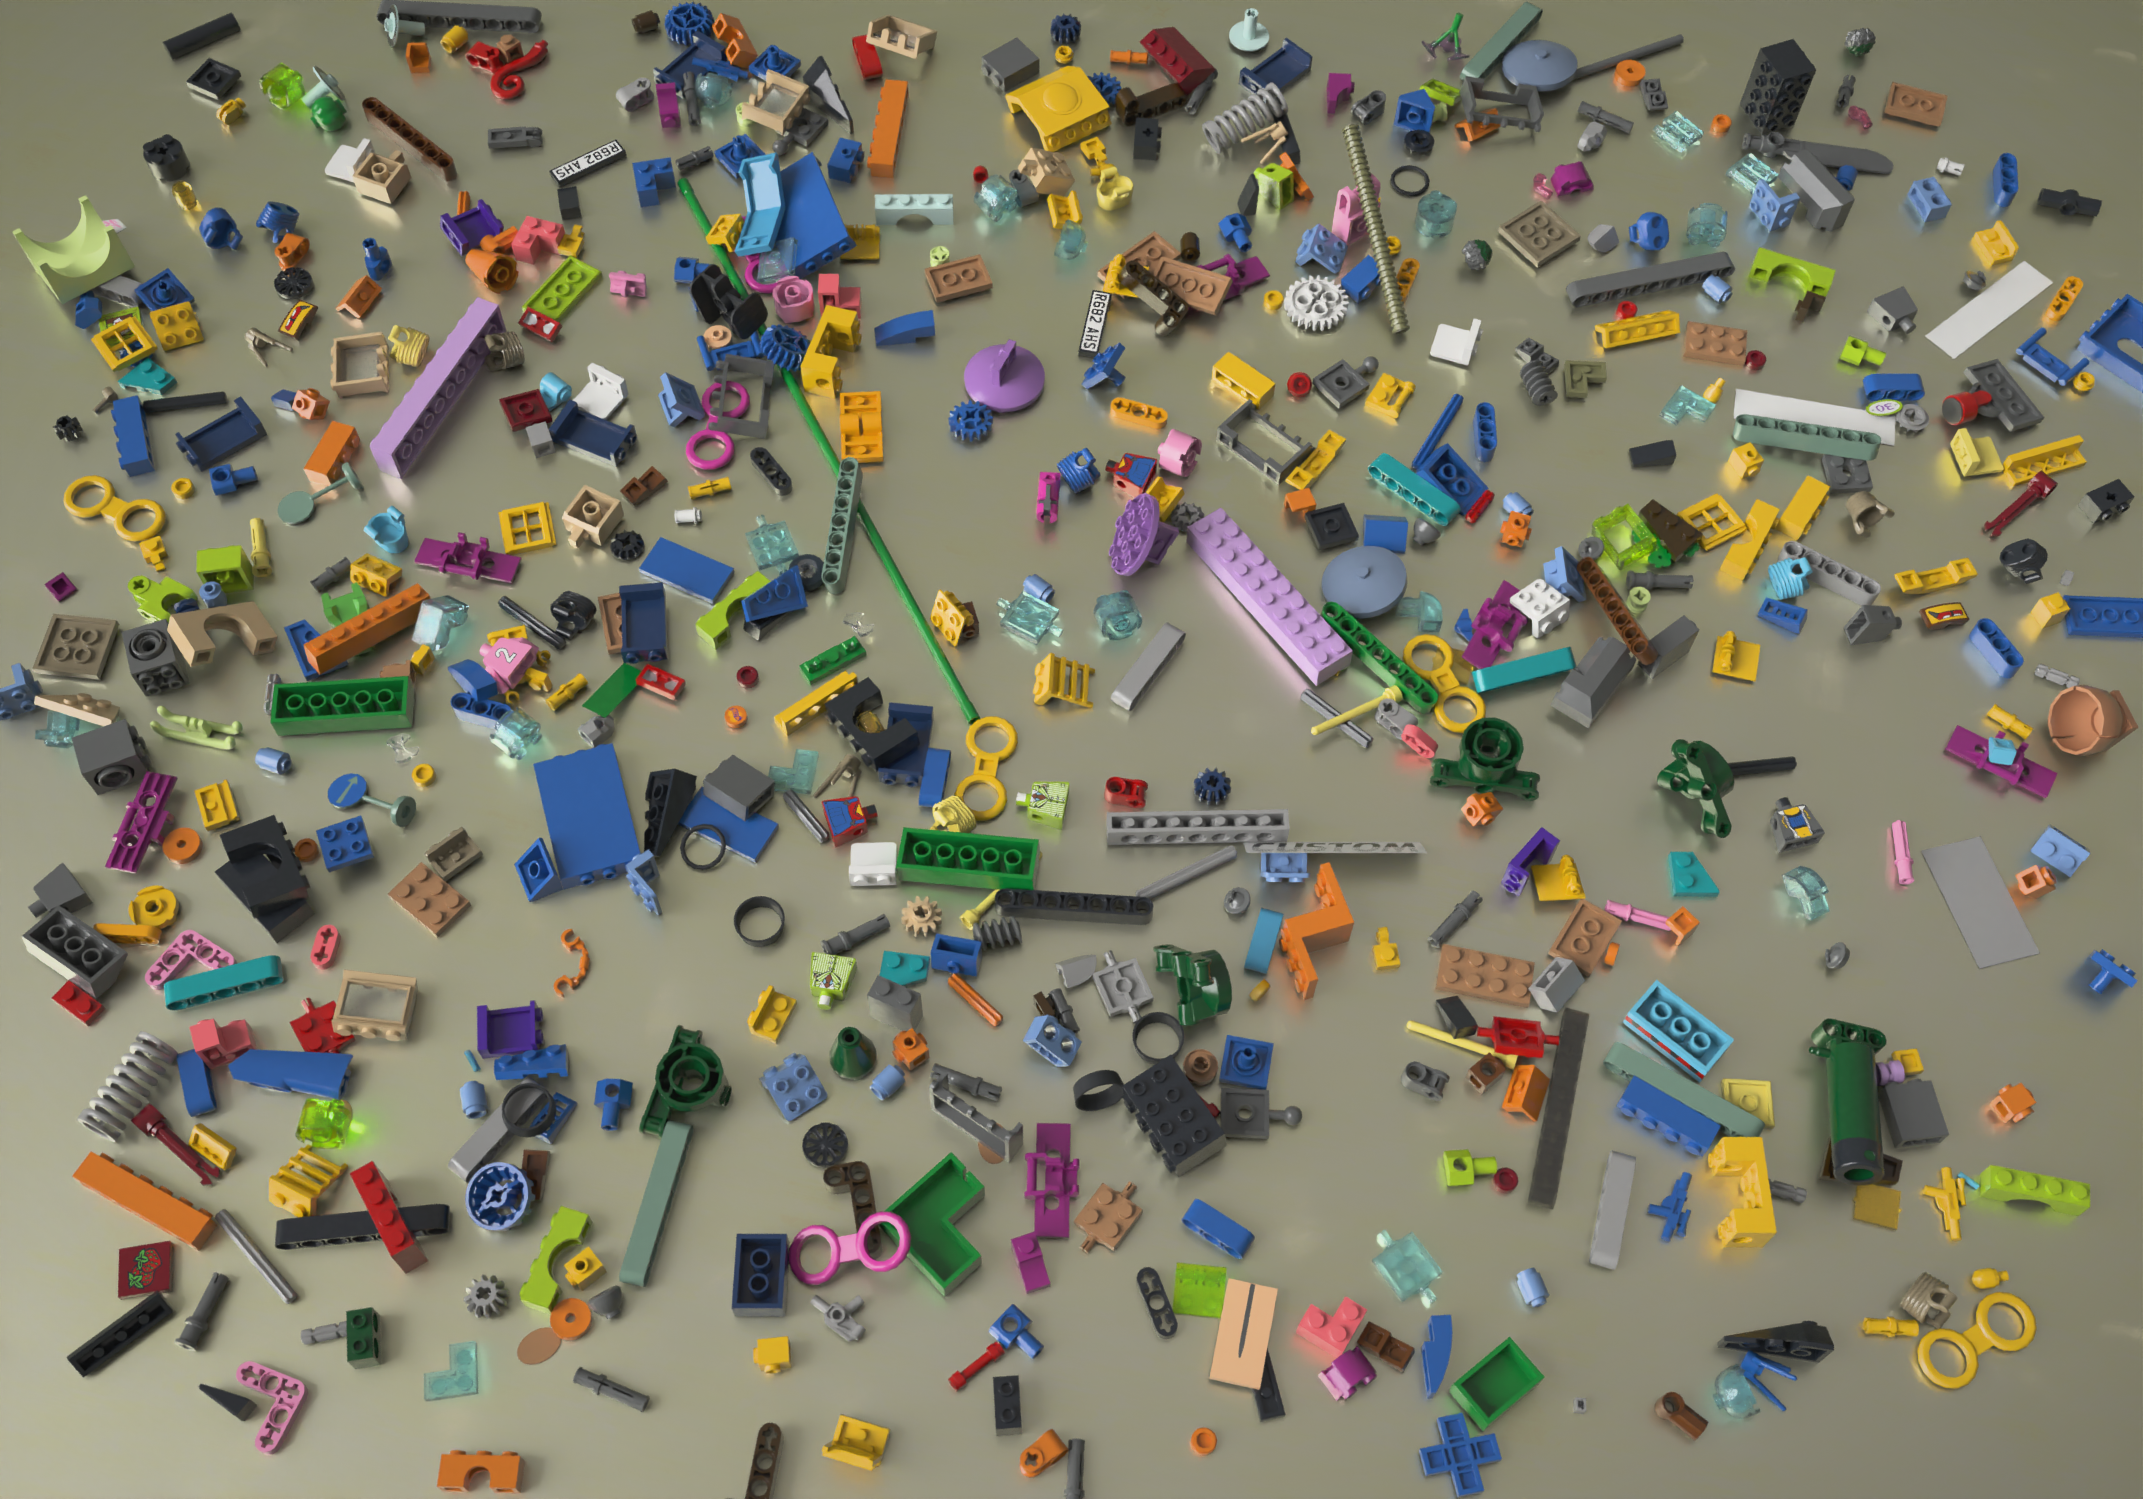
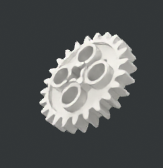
[1284,275,1349,331]

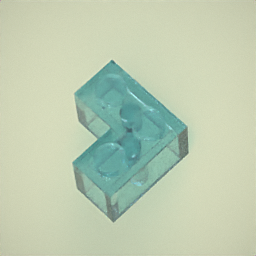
[412,595,469,651]

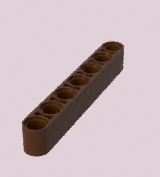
[362,97,457,181]
[1577,557,1658,665]

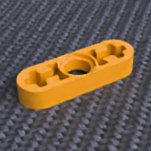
[1396,258,1420,303]
[2046,276,2083,321]
[1111,397,1168,429]
[93,923,162,945]

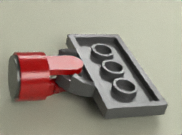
[1942,359,2045,432]

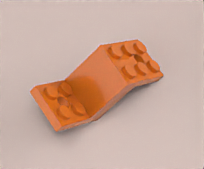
[1279,862,1354,1000]

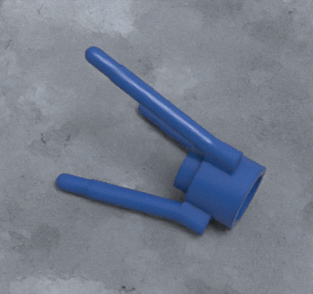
[1740,1350,1797,1411]

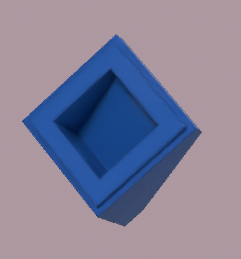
[271,389,297,411]

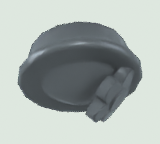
[1963,271,1986,291]
[1578,537,1604,560]
[1224,887,1250,914]
[1825,942,1850,969]

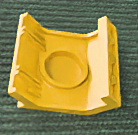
[1005,66,1112,152]

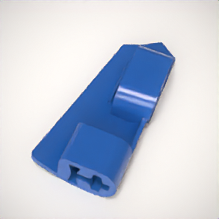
[228,1049,353,1100]

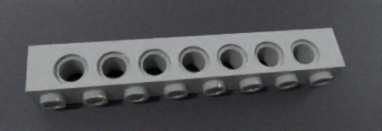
[1106,809,1290,845]

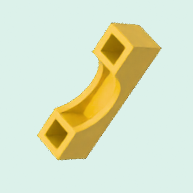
[1720,499,1780,581]

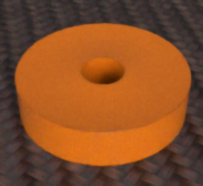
[1614,60,1645,87]
[163,828,203,864]
[550,1298,592,1341]

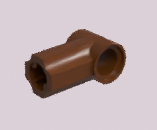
[1655,1392,1709,1441]

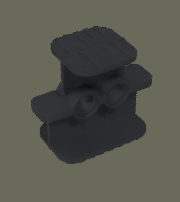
[689,264,768,339]

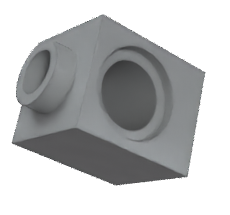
[525,422,556,458]

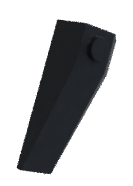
[803,56,854,134]
[644,768,697,857]
[1718,1321,1834,1363]

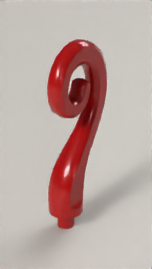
[490,40,548,100]

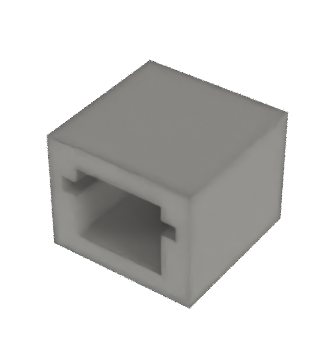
[2060,570,2074,586]
[1573,1397,1586,1414]

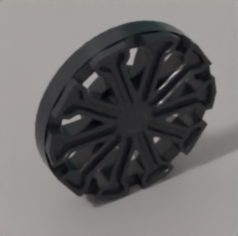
[274,267,313,299]
[802,1123,848,1168]

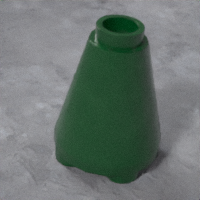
[829,1027,877,1080]

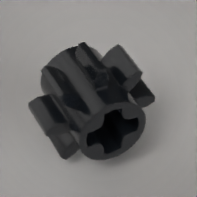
[53,415,83,442]

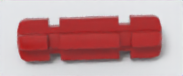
[1465,490,1495,524]

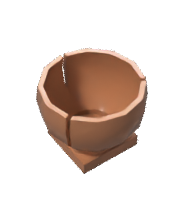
[2047,685,2139,756]

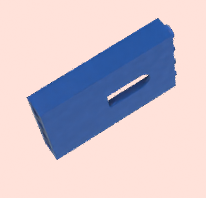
[2076,294,2143,393]

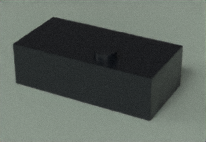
[215,854,315,943]

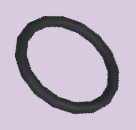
[1390,165,1430,196]
[680,824,726,870]

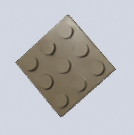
[1498,200,1581,267]
[32,614,120,680]

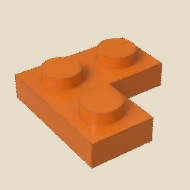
[1279,152,1314,201]

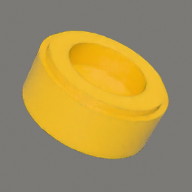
[1264,290,1284,310]
[171,478,195,499]
[412,764,436,787]
[1249,979,1271,1002]

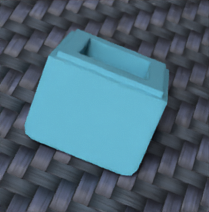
[1989,737,2016,765]

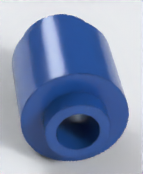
[1836,165,1858,191]

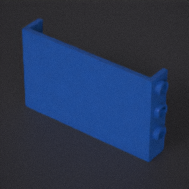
[775,152,857,279]
[533,743,640,890]

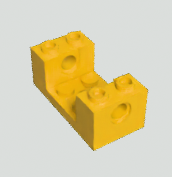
[801,305,862,399]
[1708,1137,1777,1247]

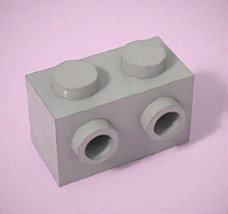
[1528,957,1585,1012]

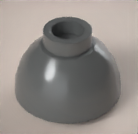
[1412,518,1441,546]
[588,1285,622,1319]

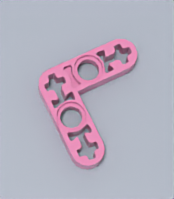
[145,930,237,990]
[236,1361,308,1455]

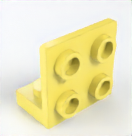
[1950,428,2004,477]

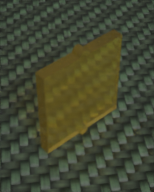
[1432,647,1474,685]
[1852,1184,1902,1231]

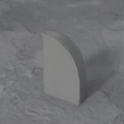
[1587,224,1619,252]
[1055,955,1097,988]

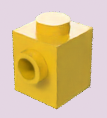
[1728,442,1764,479]
[2031,592,2070,629]
[564,1246,607,1291]
[753,1336,792,1374]

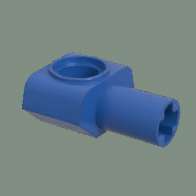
[1218,213,1252,252]
[362,238,392,281]
[674,257,711,284]
[75,290,102,329]
[209,464,258,496]
[594,1079,633,1131]
[989,1304,1044,1359]

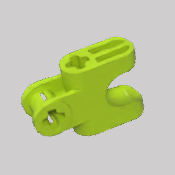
[128,575,198,623]

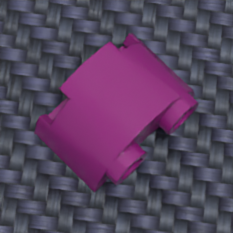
[1550,161,1594,196]
[1318,1346,1377,1401]

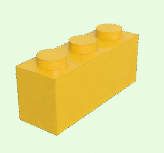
[1212,352,1276,410]
[1775,475,1830,541]

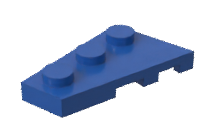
[741,565,808,622]
[284,619,349,682]
[494,1044,568,1080]

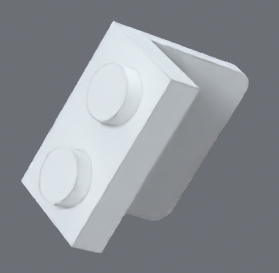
[325,138,375,182]
[1430,319,1483,365]
[573,362,629,420]
[1510,579,1570,639]
[849,842,897,886]

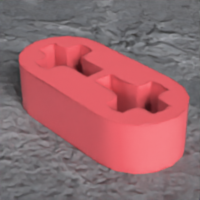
[1401,725,1438,758]
[310,925,341,970]

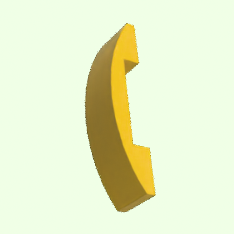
[1285,430,1346,490]
[1894,558,1978,594]

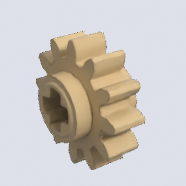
[901,896,942,937]

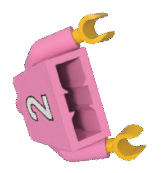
[479,637,551,706]

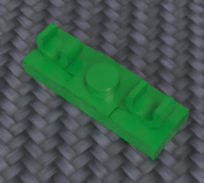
[799,636,867,685]

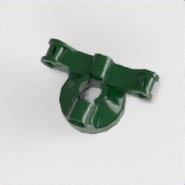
[1430,717,1540,801]
[1657,739,1735,838]
[1153,944,1232,1026]
[639,1025,732,1139]

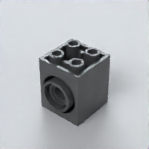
[122,619,190,697]
[71,719,152,795]

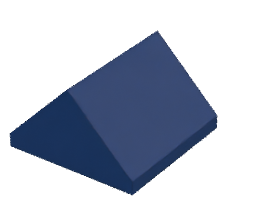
[1394,89,1435,133]
[1363,514,1408,554]
[514,838,563,902]

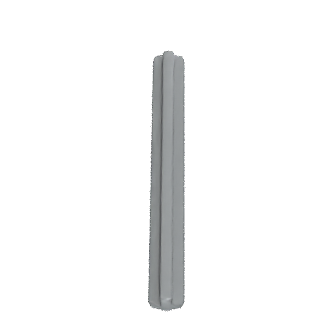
[1135,846,1237,899]
[215,1209,297,1304]

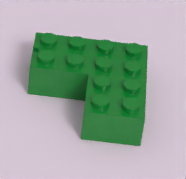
[879,1152,985,1297]

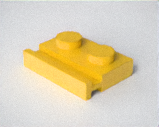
[195,779,240,831]

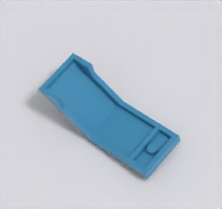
[735,153,786,257]

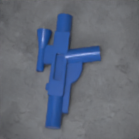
[692,57,748,82]
[1648,1172,1692,1242]

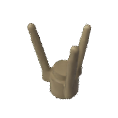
[245,328,293,366]
[813,754,862,797]

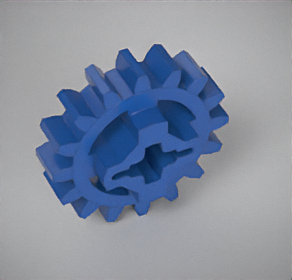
[1087,72,1122,105]
[949,400,993,442]

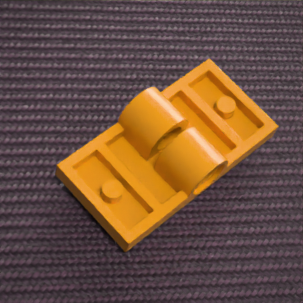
[840,391,883,463]

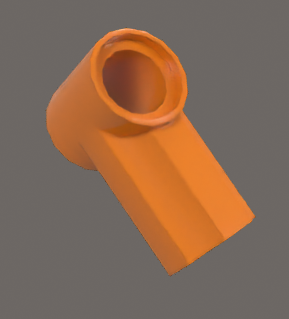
[480,226,518,254]

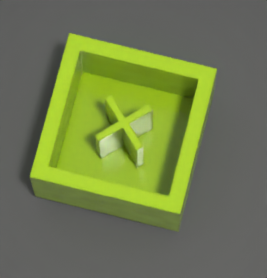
[196,545,254,594]

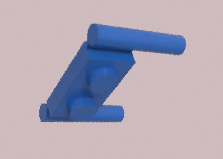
[2016,328,2089,386]
[697,331,764,371]

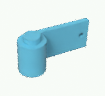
[540,372,572,411]

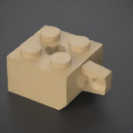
[1018,148,1075,196]
[352,150,411,204]
[562,485,624,549]

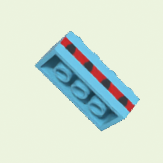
[1623,980,1734,1083]

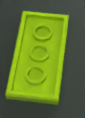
[522,255,603,323]

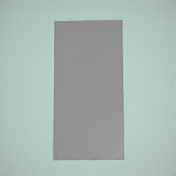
[1921,836,2040,969]

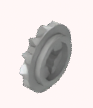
[1895,404,1929,433]
[1171,502,1204,532]

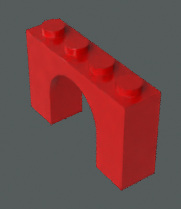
[350,1161,428,1274]

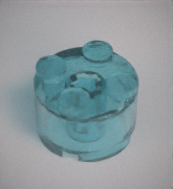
[974,174,1018,222]
[1415,190,1457,238]
[1686,203,1728,247]
[1093,590,1142,640]
[489,707,542,760]

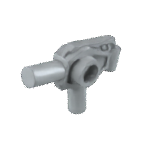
[811,1295,866,1342]

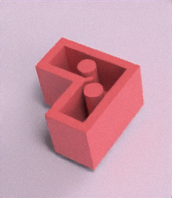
[511,216,565,265]
[818,274,862,319]
[189,1018,257,1069]
[1296,1296,1367,1358]

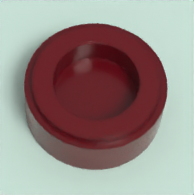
[1745,350,1766,370]
[736,666,759,688]
[1493,1167,1518,1194]

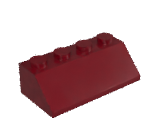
[1140,27,1216,95]

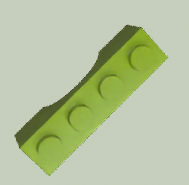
[1748,247,1836,297]
[695,571,771,650]
[1980,1165,2090,1216]
[520,1206,592,1315]

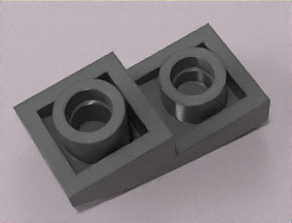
[1640,79,1668,111]
[1515,338,1559,375]

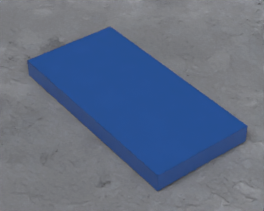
[639,537,734,604]
[2062,595,2143,638]
[678,786,779,863]

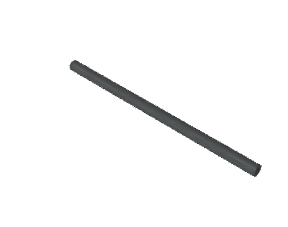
[1538,34,1684,92]

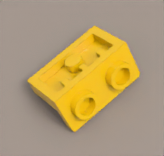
[706,214,744,252]
[1973,220,2019,266]
[350,553,402,597]
[747,985,797,1043]

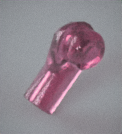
[1848,106,1873,129]
[1533,173,1553,200]

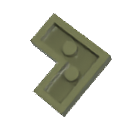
[1564,360,1607,398]

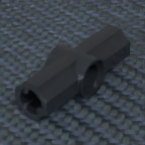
[2037,188,2102,217]

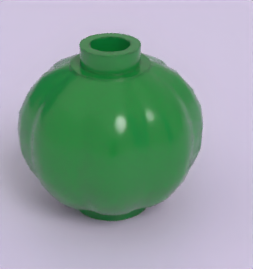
[310,96,347,132]

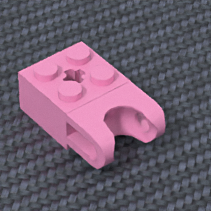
[1331,173,1381,246]

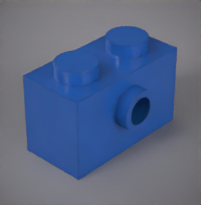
[827,138,865,183]
[1341,255,1382,304]
[931,933,982,976]

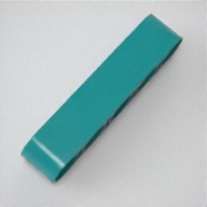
[1368,453,1461,526]
[1471,647,1577,693]
[164,955,284,1010]

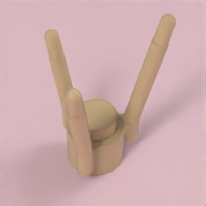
[1241,121,1288,164]

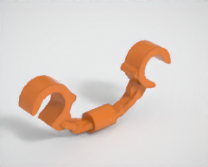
[554,929,590,998]

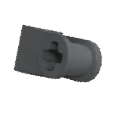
[1351,90,1386,125]
[1009,169,1039,208]
[1401,1061,1450,1101]

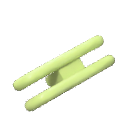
[150,706,243,750]

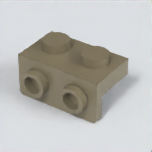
[425,827,483,882]

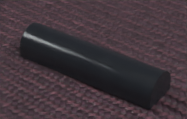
[162,12,241,60]
[1267,97,1301,165]
[67,1290,173,1378]

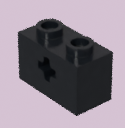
[1133,118,1162,161]
[2078,479,2134,524]
[993,1375,1022,1436]

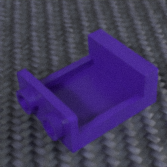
[440,199,504,256]
[1501,827,1560,896]
[477,1000,544,1059]

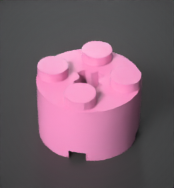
[773,276,815,324]
[1158,429,1202,477]

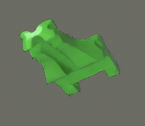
[321,582,373,656]

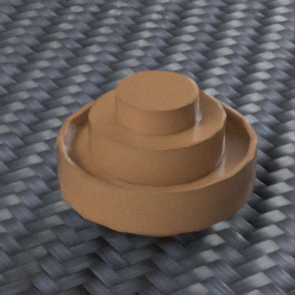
[1183,1049,1218,1085]

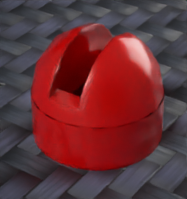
[973,166,988,183]

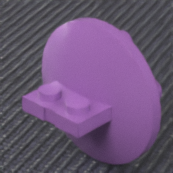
[964,339,1045,413]
[1109,493,1179,576]

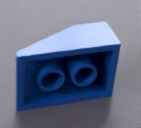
[1415,443,1488,516]

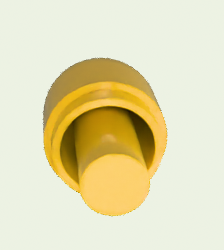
[1090,164,1115,179]
[1703,377,1726,405]
[1972,1268,2009,1289]

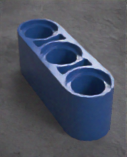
[1993,153,2018,207]
[1863,374,1925,401]
[1473,402,1497,462]
[1969,618,2024,678]
[450,693,516,732]
[919,747,951,808]
[177,1048,217,1117]
[1181,1199,1255,1259]

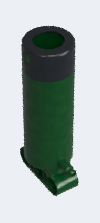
[1809,1018,1887,1186]

